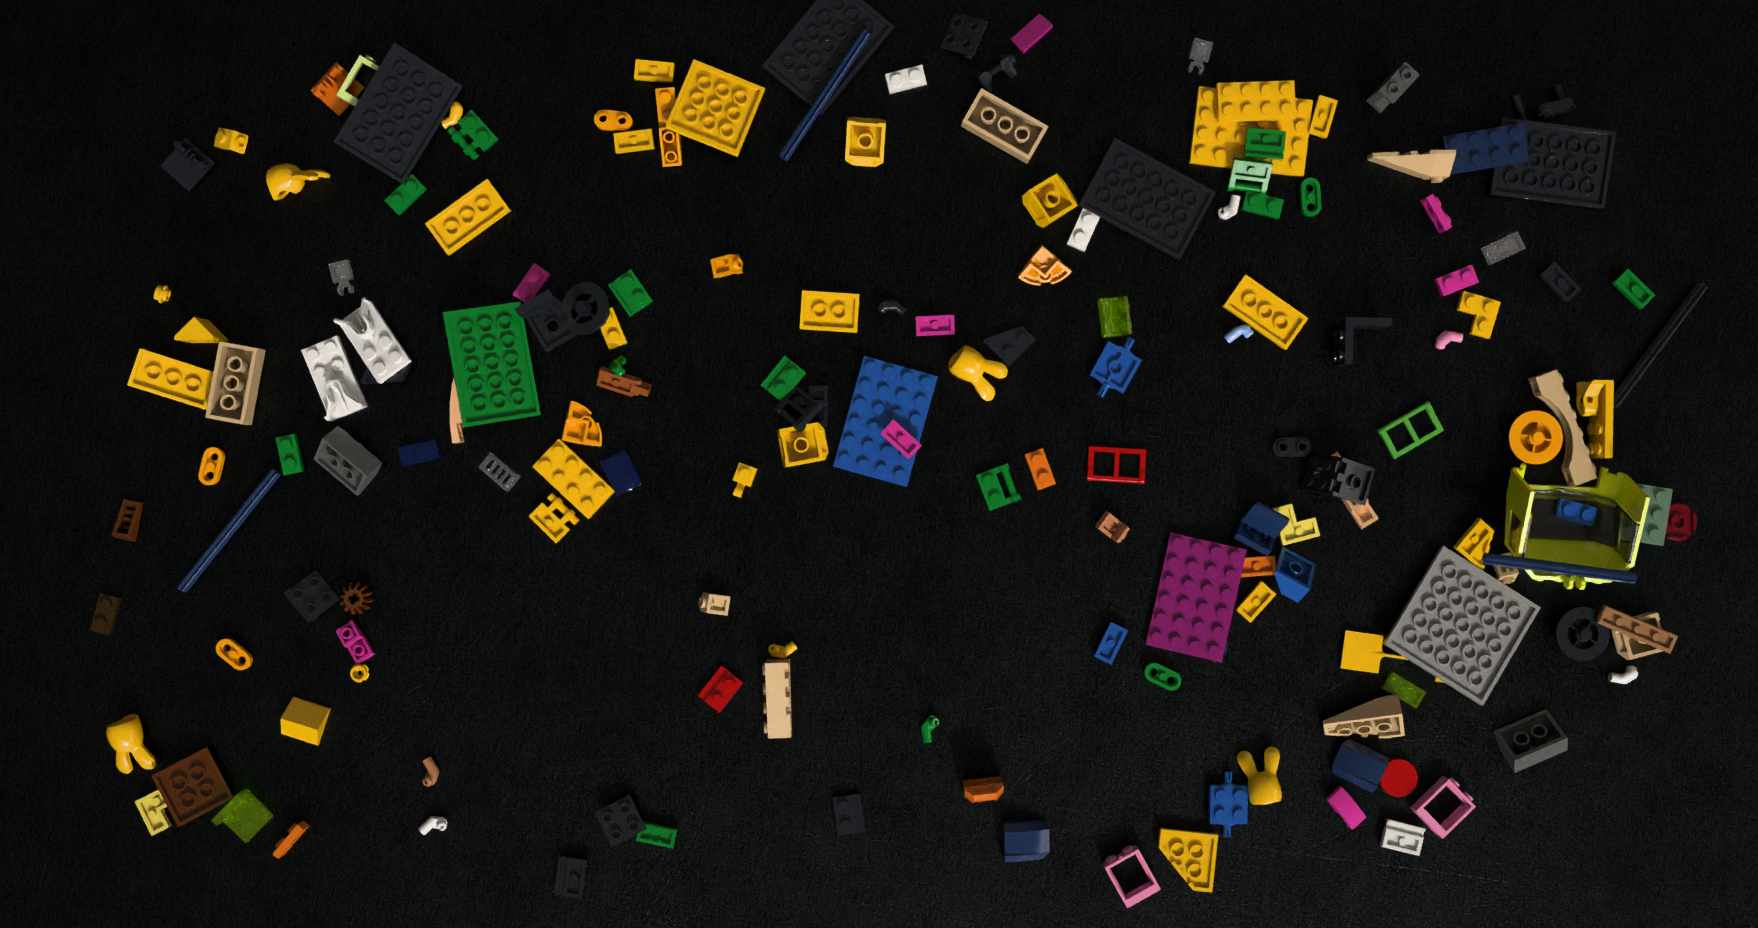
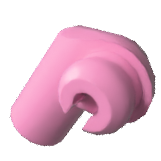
[1435,331,1463,349]

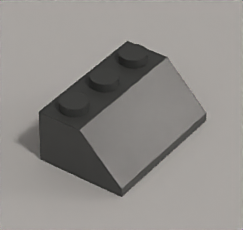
[314,426,382,496]
[1494,709,1568,773]

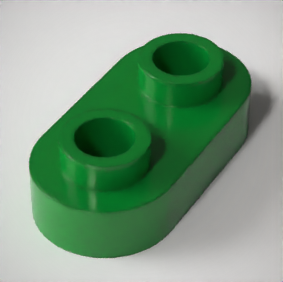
[1299,178,1321,217]
[1144,662,1181,691]

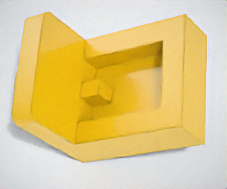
[214,128,249,154]

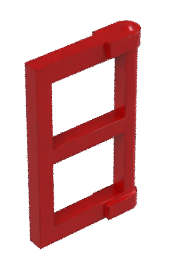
[1086,446,1146,484]

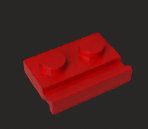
[698,665,744,713]

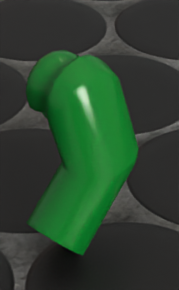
[609,356,626,377]
[921,716,939,743]

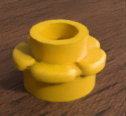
[154,285,171,303]
[350,663,369,682]

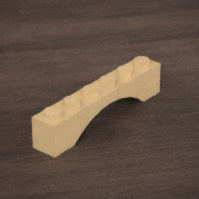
[1528,370,1597,486]

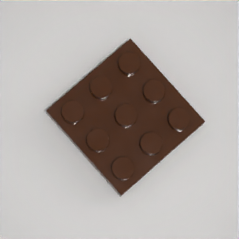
[151,747,235,827]

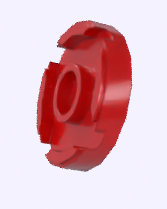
[1379,758,1418,797]

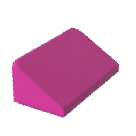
[1011,14,1053,54]

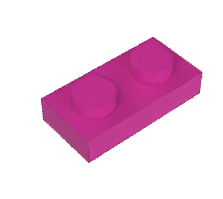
[1420,194,1452,233]
[512,263,551,303]
[1434,265,1479,297]
[915,315,955,336]
[880,419,922,459]

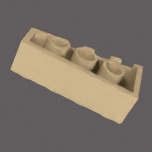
[762,659,792,738]

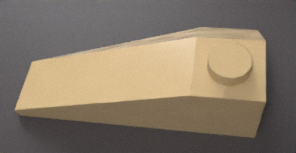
[1367,150,1456,183]
[1323,695,1405,738]

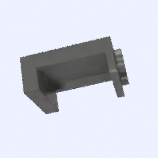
[1366,62,1419,113]

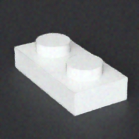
[885,65,927,94]
[1067,209,1100,252]

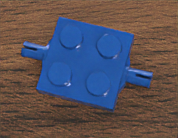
[1089,337,1142,398]
[1208,771,1248,837]

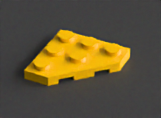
[1158,828,1218,892]

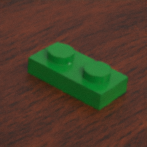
[384,174,427,215]
[1241,190,1284,219]
[1612,269,1655,310]
[276,434,305,475]

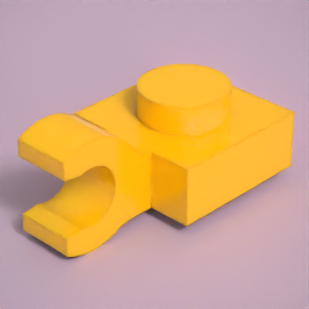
[733,462,757,498]

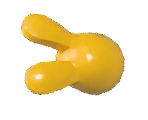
[266,163,330,200]
[948,345,1008,401]
[106,714,157,774]
[1237,747,1282,805]

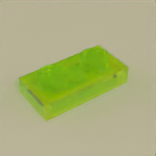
[1382,672,1426,709]

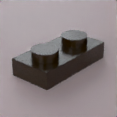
[90,593,122,635]

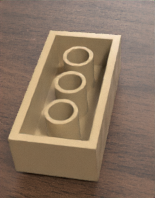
[961,88,1048,164]
[205,341,265,425]

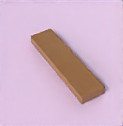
[1595,605,1678,653]

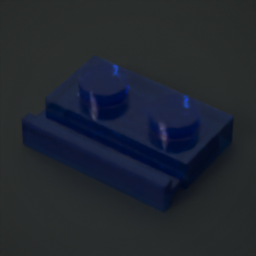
[600,450,643,496]

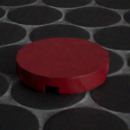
[1665,503,1697,541]

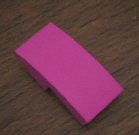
[336,620,375,664]
[1326,786,1366,830]

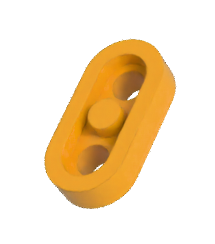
[594,110,633,132]
[198,447,225,485]
[216,638,253,670]

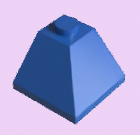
[1274,546,1316,603]

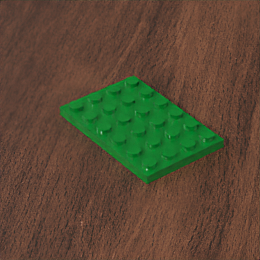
[442,302,541,428]

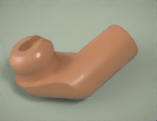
[422,756,439,786]

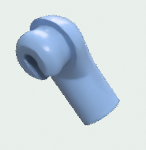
[1224,324,1253,343]

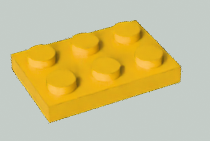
[800,290,860,333]

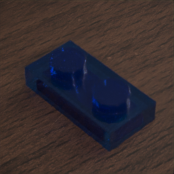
[398,439,441,466]

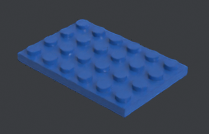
[833,356,938,487]

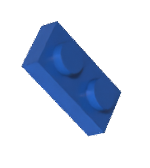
[1553,498,1598,527]
[1093,622,1128,665]

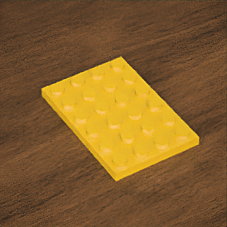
[1189,86,1313,177]

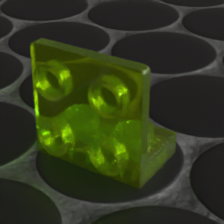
[211,789,273,843]

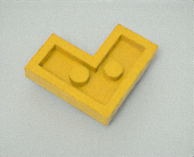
[1456,291,1501,339]

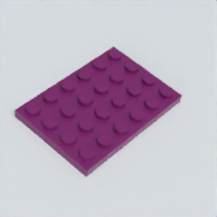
[1146,533,1247,663]

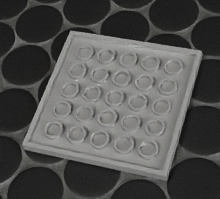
[1383,546,1541,706]

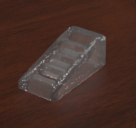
[479,452,521,491]

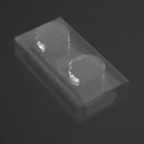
[1480,231,1526,265]

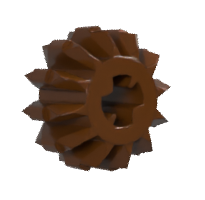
[339,582,374,615]

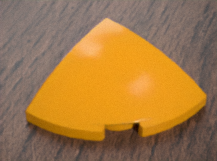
[1018,245,1072,286]
[561,401,602,447]

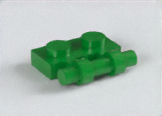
[448,110,499,160]

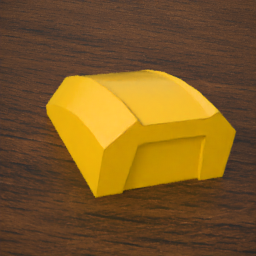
[845,117,886,167]
[1022,174,1078,228]
[777,422,829,468]

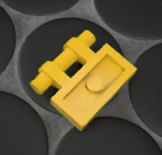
[529,493,580,543]

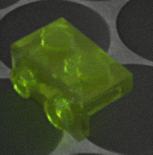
[1097,296,1132,338]

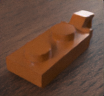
[596,366,652,397]

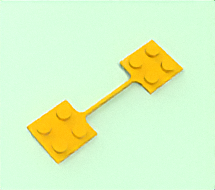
[1340,630,1444,683]

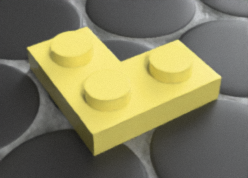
[1272,504,1320,546]
[135,790,172,836]

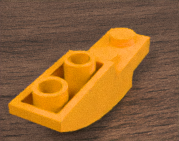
[655,87,682,167]

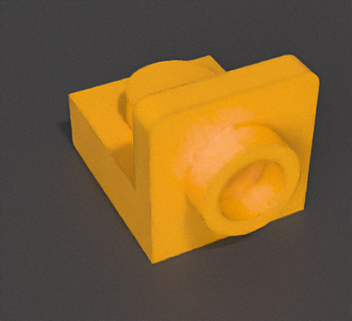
[710,254,743,278]

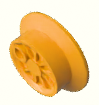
[1509,411,1563,464]

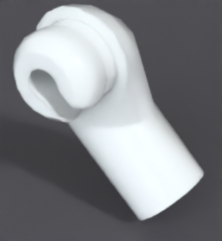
[1218,195,1240,219]
[1608,666,1638,684]
[418,816,447,835]

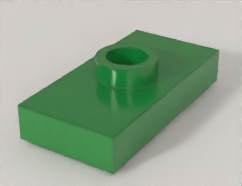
[635,821,678,849]

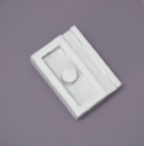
[1380,818,1426,856]

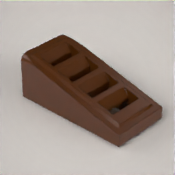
[112,499,143,542]

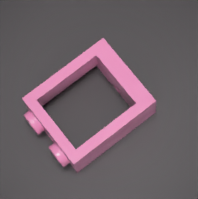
[1410,776,1476,839]
[1102,845,1161,908]

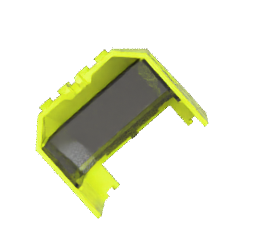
[1504,463,1650,590]

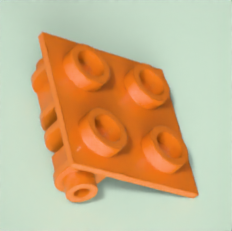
[311,62,365,116]

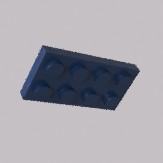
[1443,123,1529,175]

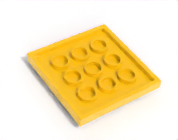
[665,59,765,157]

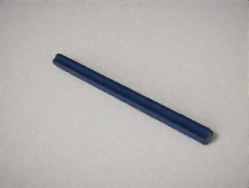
[779,29,871,161]
[177,469,280,592]
[1481,553,1638,584]

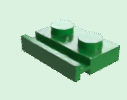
[1244,128,1286,160]
[608,269,653,317]
[761,356,806,401]

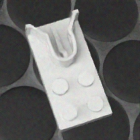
[333,297,412,384]
[301,336,368,421]

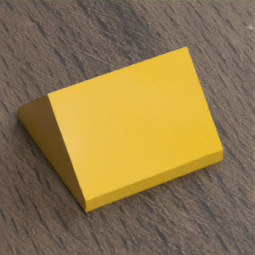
[174,317,228,343]
[281,697,331,746]

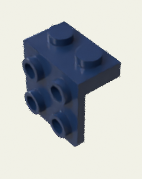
[1234,502,1289,556]

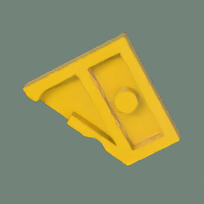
[1453,518,1494,570]

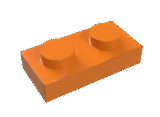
[1025,448,1056,490]
[1241,556,1276,577]
[273,821,309,859]

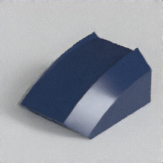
[1332,739,1389,793]
[1003,820,1050,862]

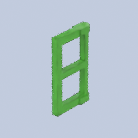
[1377,401,1444,459]

